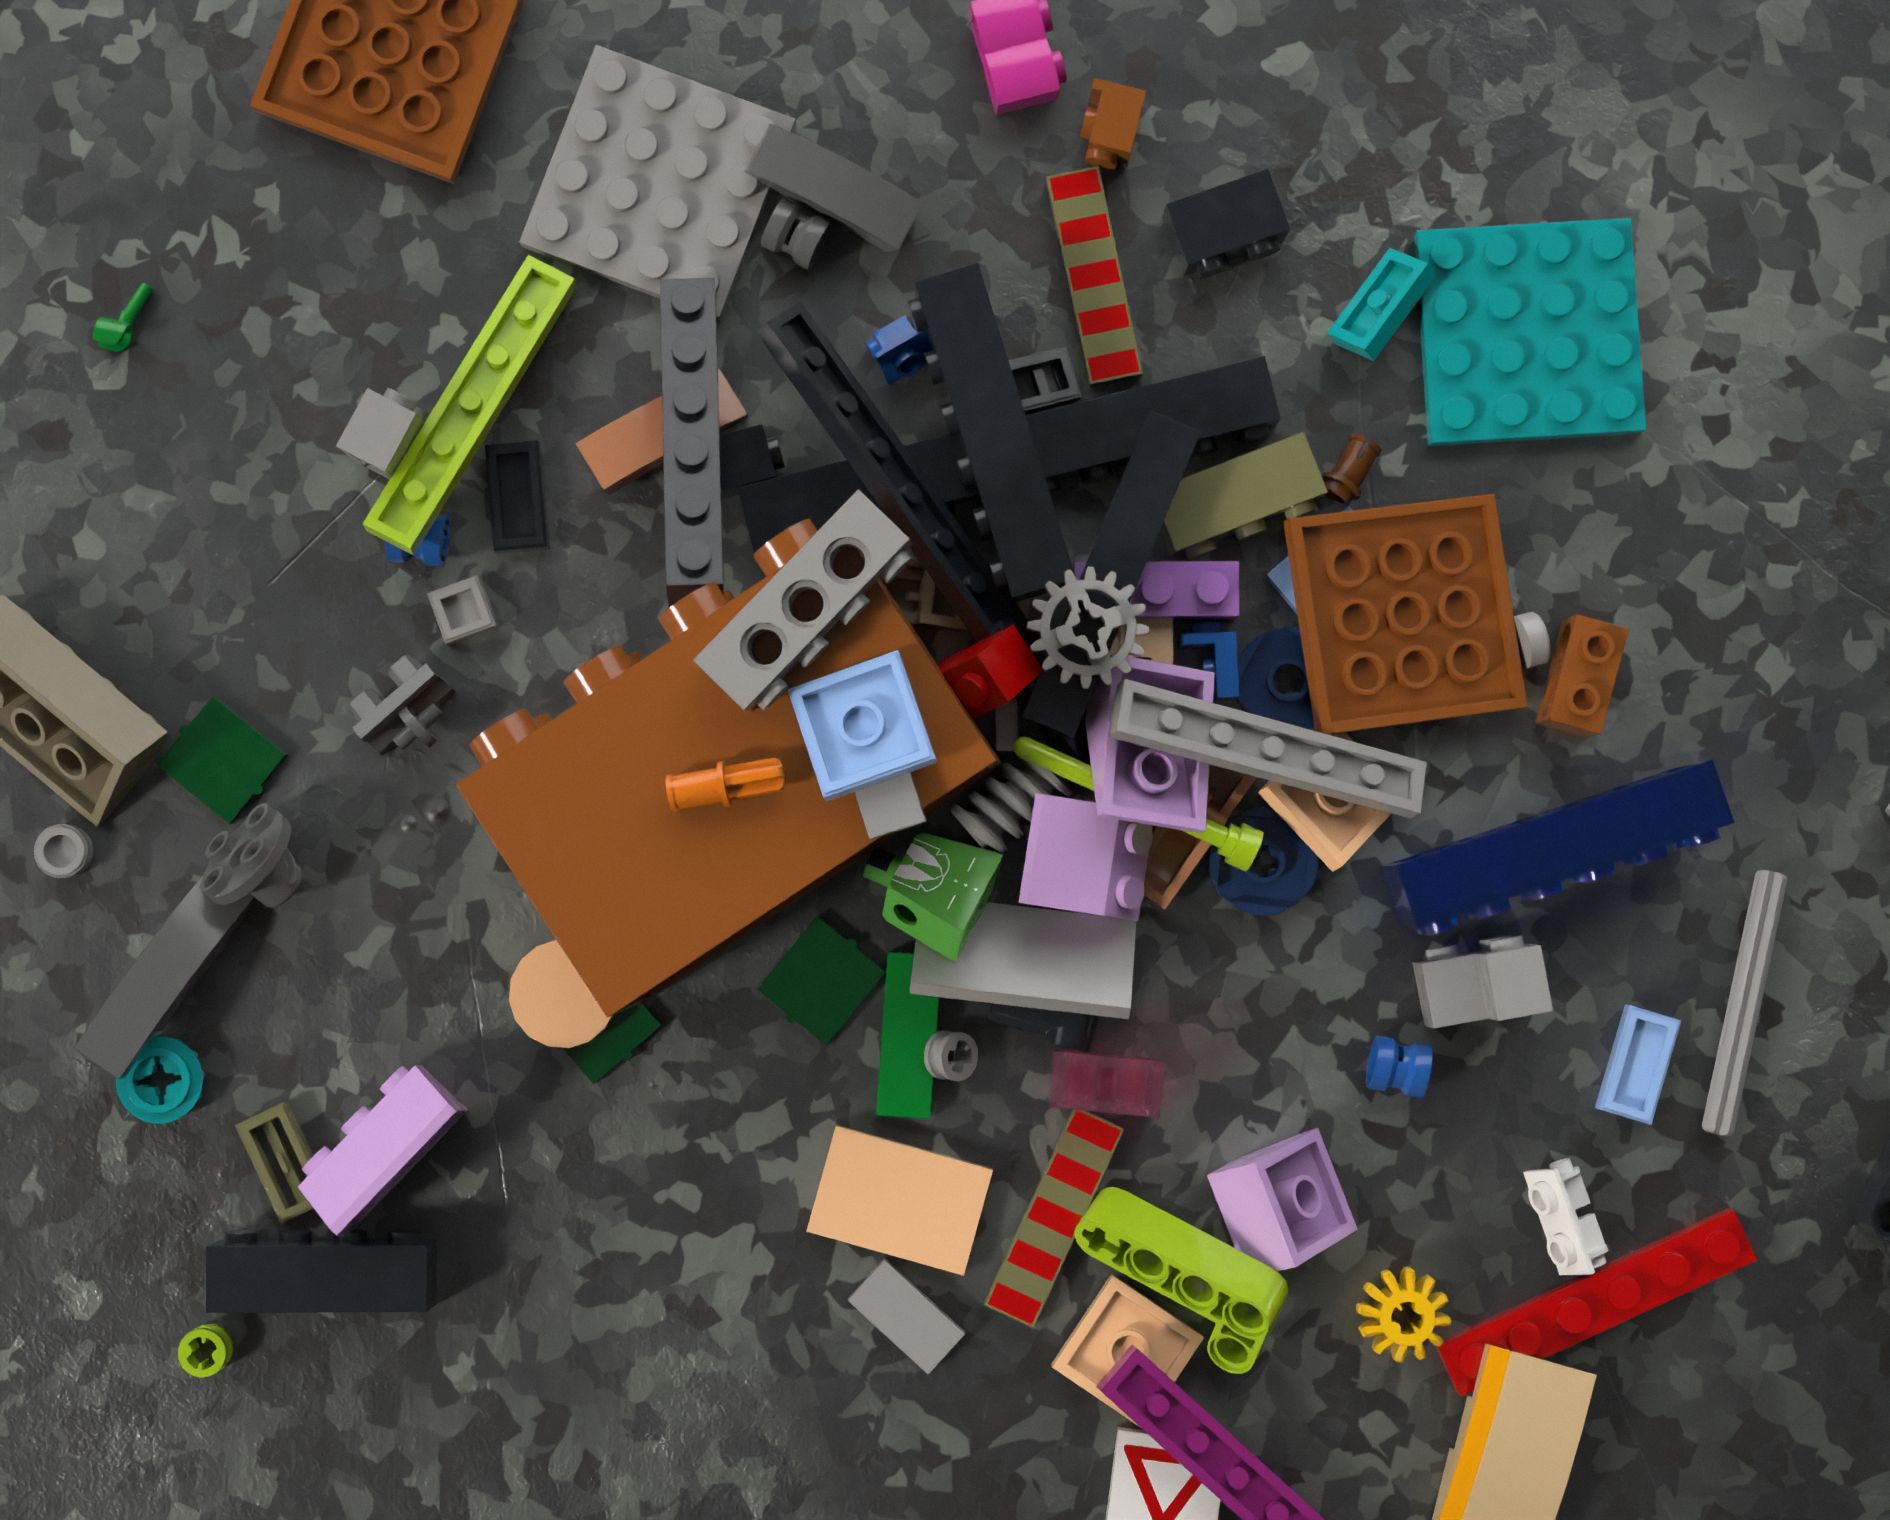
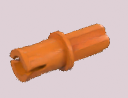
[665,758,785,812]

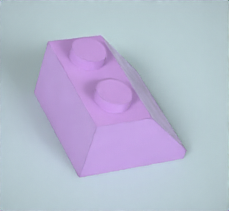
[1019,793,1153,921]
[1207,1128,1358,1271]

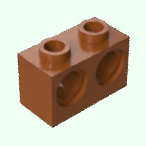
[1535,614,1629,738]

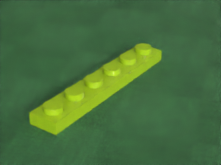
[363,255,577,556]

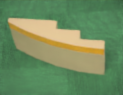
[1432,1343,1597,1520]

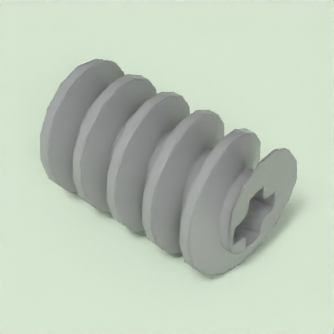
[950,757,1073,853]

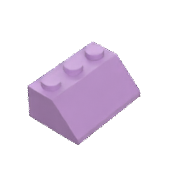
[298,1065,468,1235]

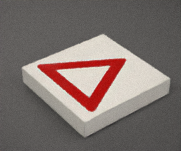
[1106,1427,1220,1520]

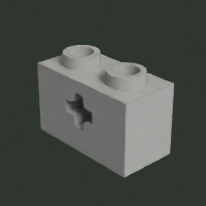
[336,388,427,480]

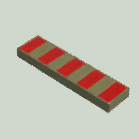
[1046,166,1143,388]
[984,1105,1124,1328]

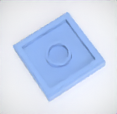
[787,650,937,802]

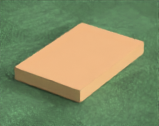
[806,1124,993,1276]

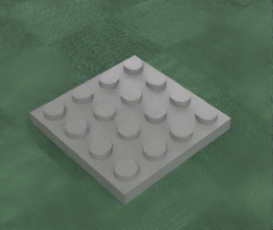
[519,45,797,321]

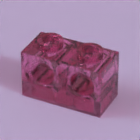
[1047,1048,1165,1118]

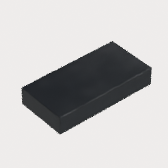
[485,440,550,554]

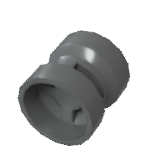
[760,198,833,271]

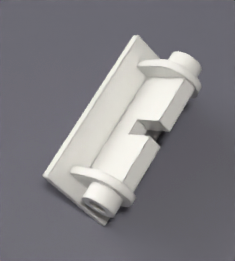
[1523,1158,1608,1275]

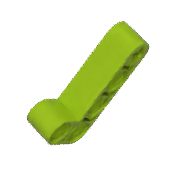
[1074,1187,1289,1374]

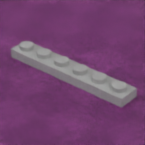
[1109,679,1427,819]

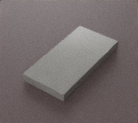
[909,902,1136,1019]

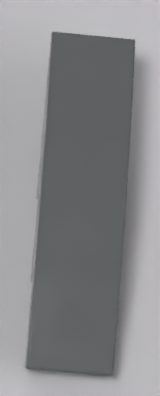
[73,875,256,1079]

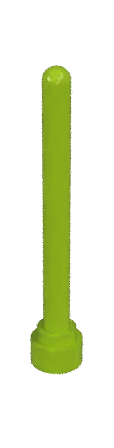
[1013,737,1264,872]

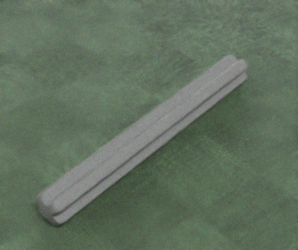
[1702,870,1788,1136]

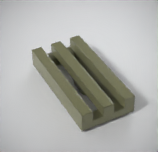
[235,1101,314,1224]

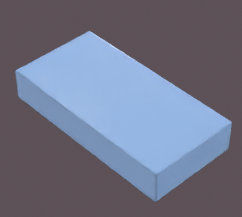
[1595,1004,1681,1125]

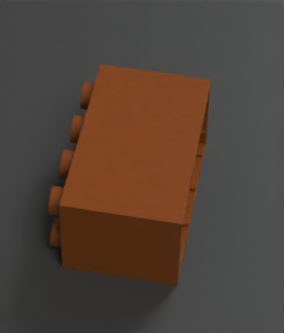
[455,519,1003,1018]

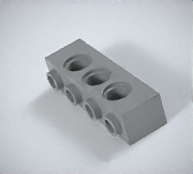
[693,489,913,712]

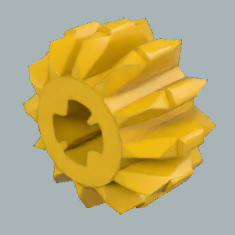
[1356,1267,1451,1362]

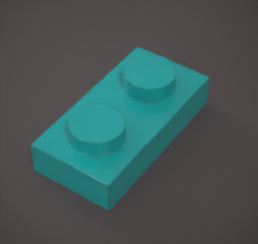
[1327,248,1437,361]

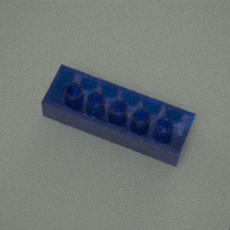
[1379,759,1735,936]

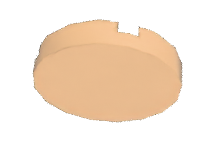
[509,940,614,1048]

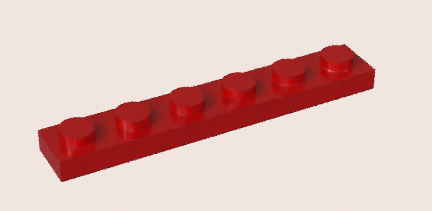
[1435,1208,1757,1397]

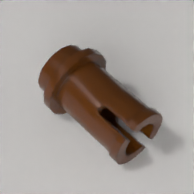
[1322,433,1382,506]

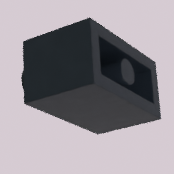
[1162,169,1290,278]

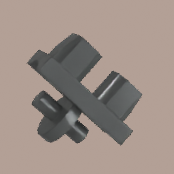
[349,654,456,756]

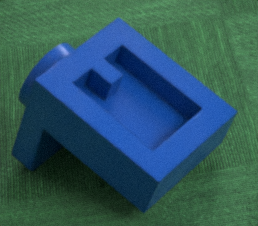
[1177,623,1239,701]

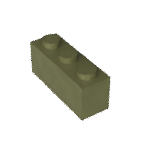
[1160,432,1328,561]

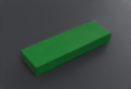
[876,952,939,1119]

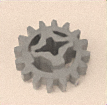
[1027,566,1149,689]

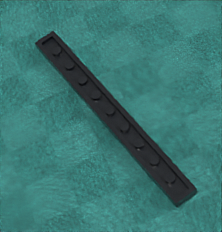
[755,301,1091,766]

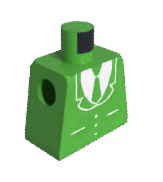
[863,833,1003,962]

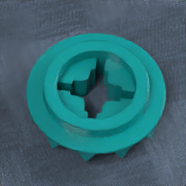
[116,1036,206,1124]

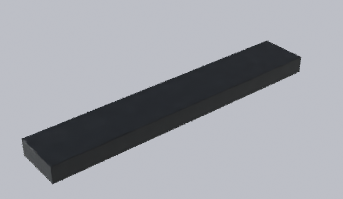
[1022,410,1201,738]

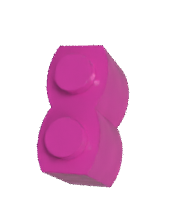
[969,0,1067,115]

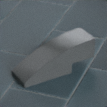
[744,124,923,252]

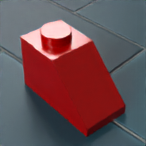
[938,625,1044,719]

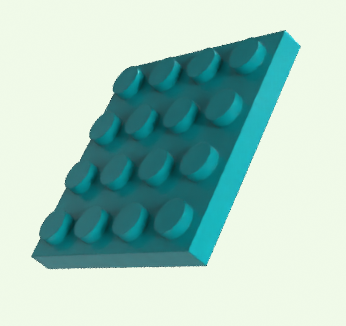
[1414,218,1646,446]

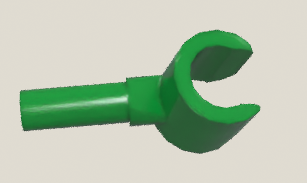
[93,283,154,352]

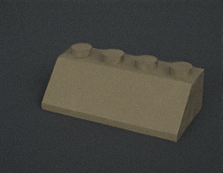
[0,594,168,827]

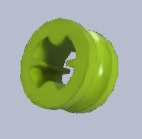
[178,1324,233,1378]

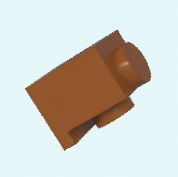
[1080,78,1146,169]

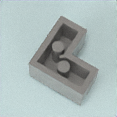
[1412,935,1553,1029]

